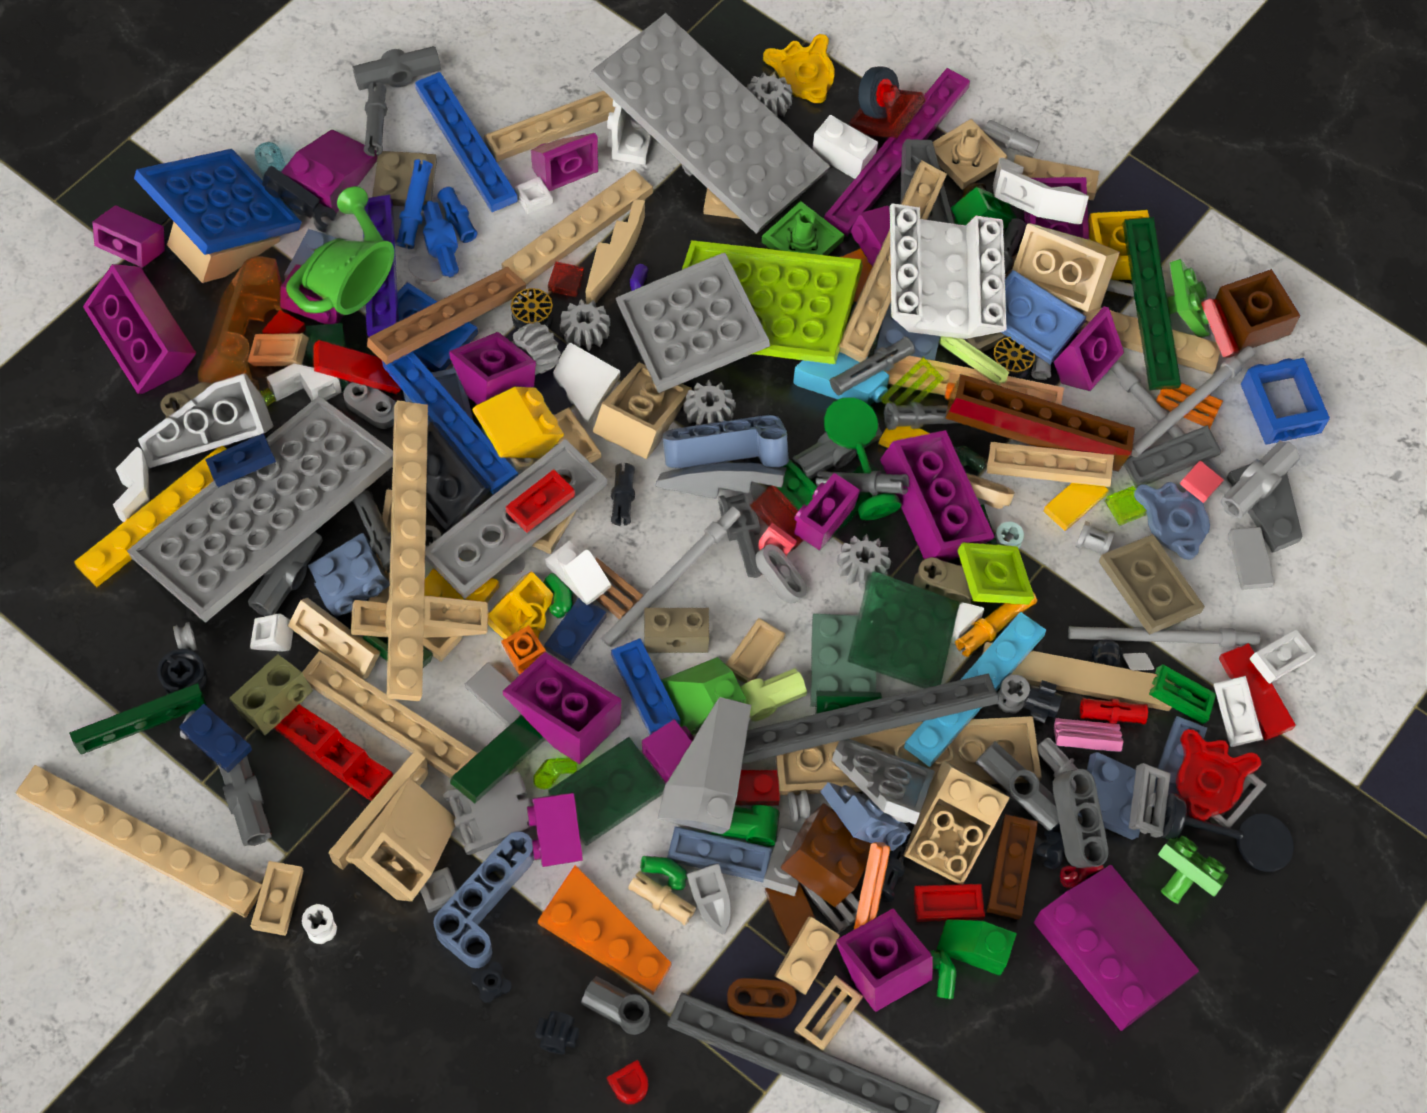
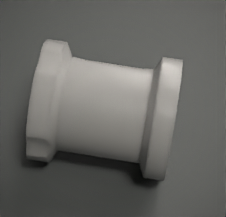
[1076,521,1115,556]
[997,675,1030,713]

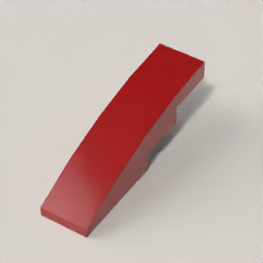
[274,704,394,801]

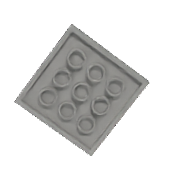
[616,252,770,393]

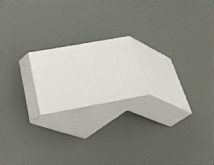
[266,364,342,402]
[113,447,150,522]

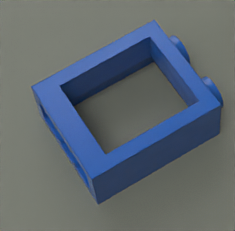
[1241,358,1330,445]

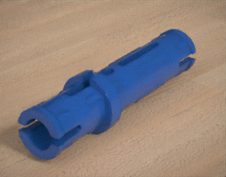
[396,159,433,249]

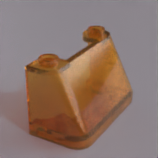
[198,256,283,390]

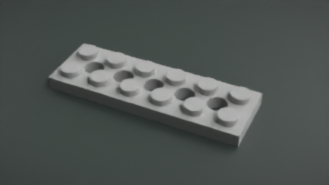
[425,439,607,599]

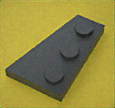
[1227,460,1303,553]

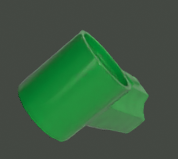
[711,805,780,847]

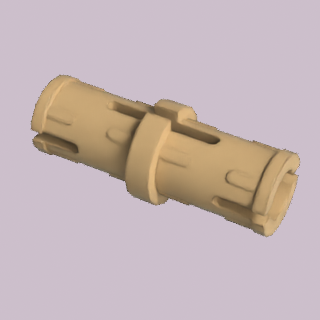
[628,871,696,926]

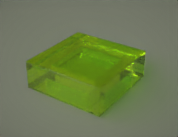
[1105,486,1147,526]

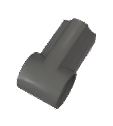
[581,976,650,1035]

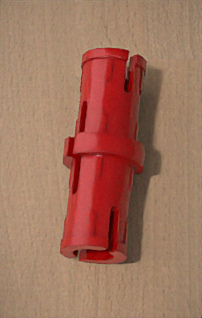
[1080,698,1148,725]

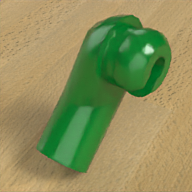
[543,573,573,618]
[640,856,688,890]
[929,950,956,999]

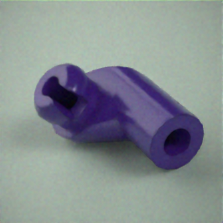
[630,264,649,291]

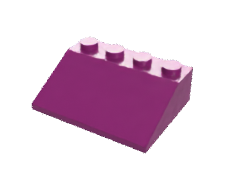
[1034,865,1199,1031]

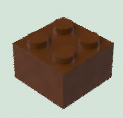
[1215,269,1301,353]
[780,803,872,907]

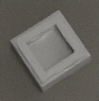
[420,867,457,913]

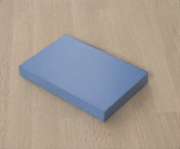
[1001,270,1086,365]

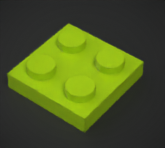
[957,542,1034,605]

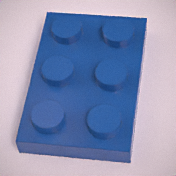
[397,282,478,372]

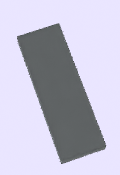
[1124,425,1221,488]

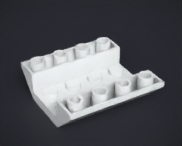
[890,204,1007,339]

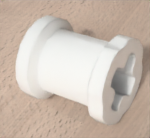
[302,904,337,944]

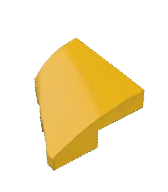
[488,571,553,639]

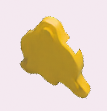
[763,34,835,103]

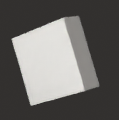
[514,176,553,214]

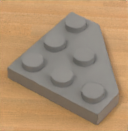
[832,739,935,824]

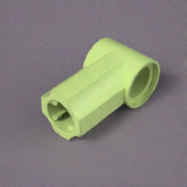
[741,668,807,721]

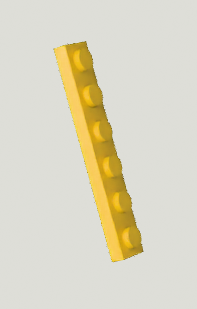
[74,446,227,587]

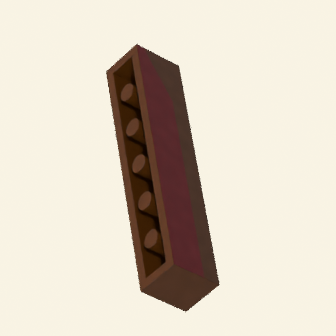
[945,374,1135,472]

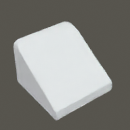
[950,602,984,644]
[250,613,293,651]

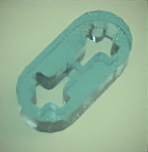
[254,142,286,180]

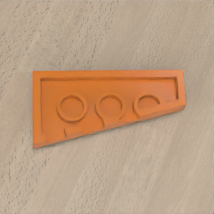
[538,865,672,995]

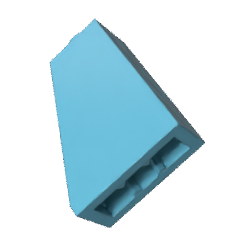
[793,352,889,406]

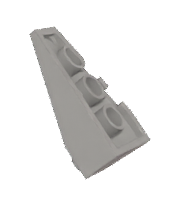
[138,373,274,468]
[658,697,751,834]

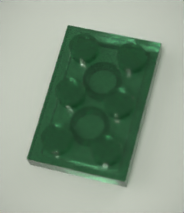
[548,737,666,846]

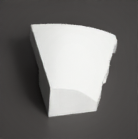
[553,343,620,425]

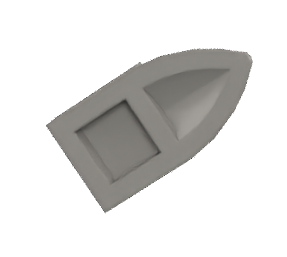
[686,863,731,934]

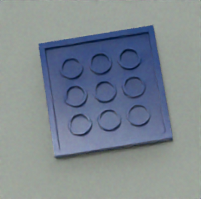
[134,149,302,255]

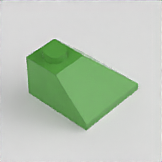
[661,657,746,735]

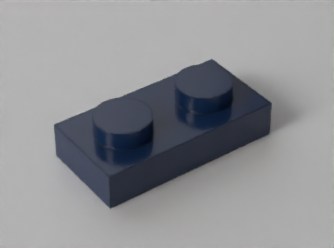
[205,433,276,488]
[544,598,607,666]
[179,704,252,773]

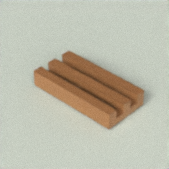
[595,557,643,619]

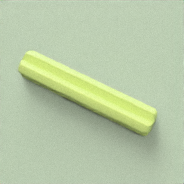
[939,336,1009,385]

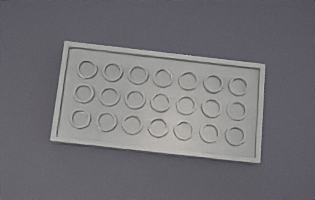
[589,13,830,234]
[127,396,393,623]

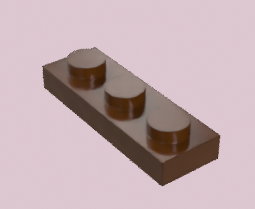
[987,814,1038,920]

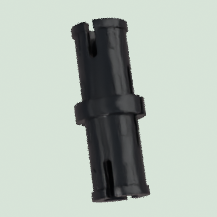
[611,463,635,526]

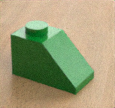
[951,187,1017,229]
[936,919,1017,976]

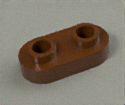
[727,978,797,1018]

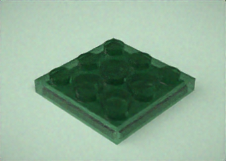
[847,571,960,688]

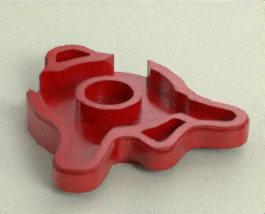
[1176,729,1261,822]

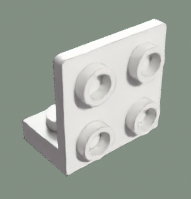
[607,100,652,165]

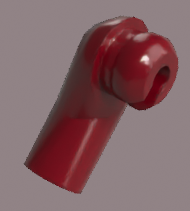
[1060,857,1104,889]

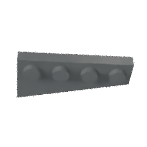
[901,139,954,224]

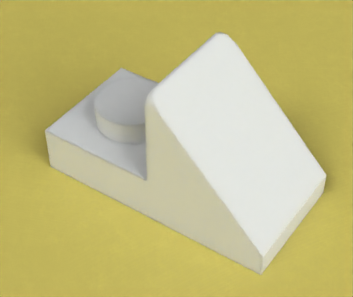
[545,541,611,605]

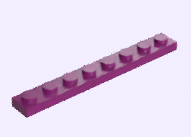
[824,68,970,237]

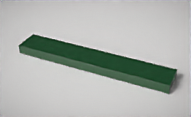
[1122,217,1181,391]

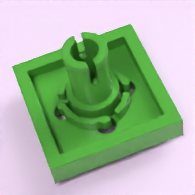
[762,201,844,256]
[1167,259,1210,338]
[1158,836,1229,904]

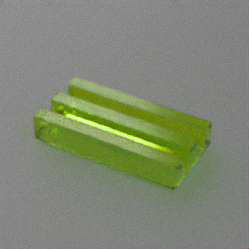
[880,357,945,405]

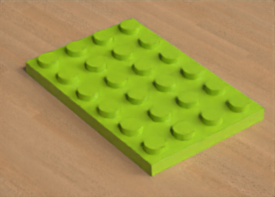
[682,240,863,364]

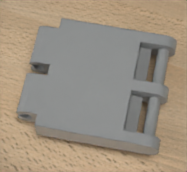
[444,772,533,855]

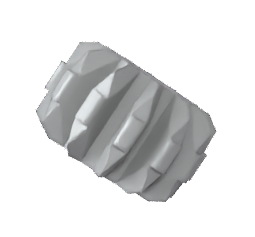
[746,72,792,116]
[560,299,610,351]
[512,321,561,375]
[684,380,736,426]
[837,534,891,589]

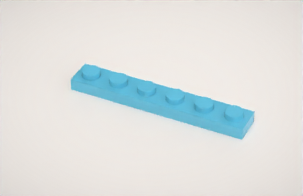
[904,612,1046,767]

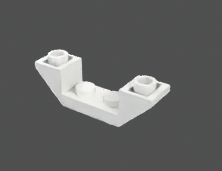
[993,158,1089,224]

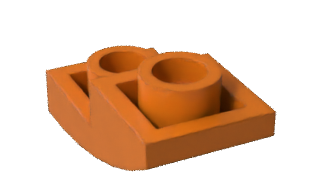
[501,625,546,675]

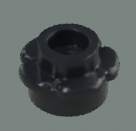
[1091,639,1123,666]

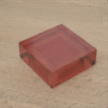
[548,261,584,297]

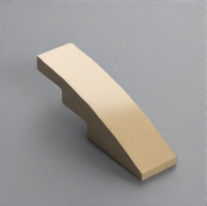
[586,199,645,304]
[351,596,488,638]

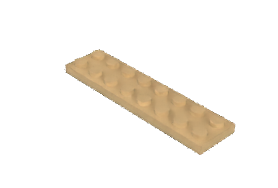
[775,716,1042,795]

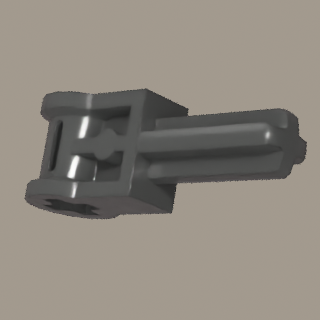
[718,492,763,578]

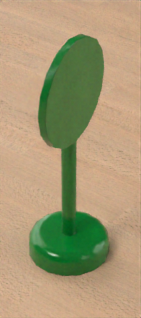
[823,397,902,520]

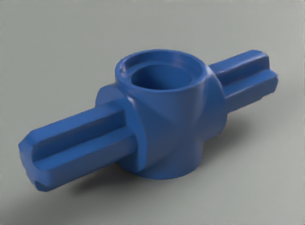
[422,201,459,278]

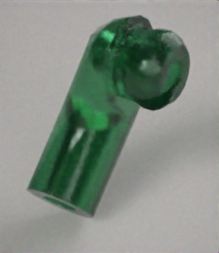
[954,446,988,473]

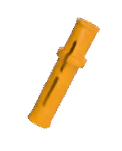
[955,592,1037,657]

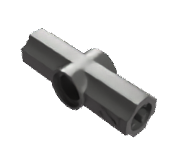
[352,46,441,91]
[792,424,882,480]
[248,532,323,616]
[975,741,1059,831]
[218,756,272,846]

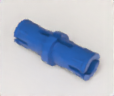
[437,187,478,243]

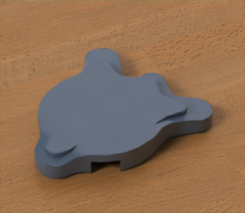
[1134,482,1210,560]

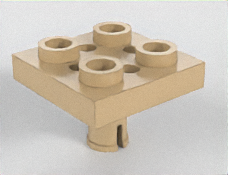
[933,119,1007,190]

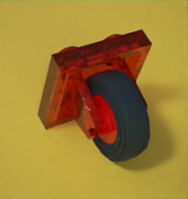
[848,66,926,138]

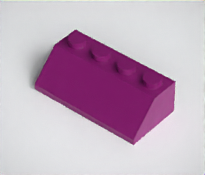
[83,264,196,394]
[880,430,995,562]

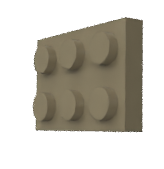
[1099,534,1205,635]

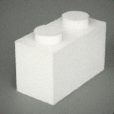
[812,115,878,179]

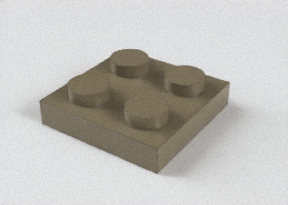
[372,151,437,206]

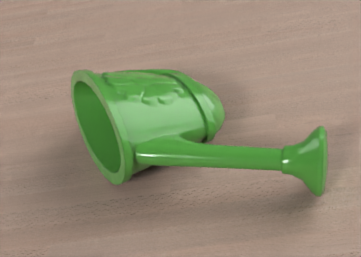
[286,186,395,315]

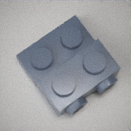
[308,533,390,618]
[820,782,911,851]

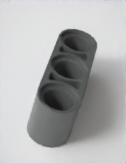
[1053,769,1108,868]

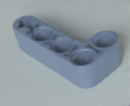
[663,415,789,468]
[434,831,534,968]

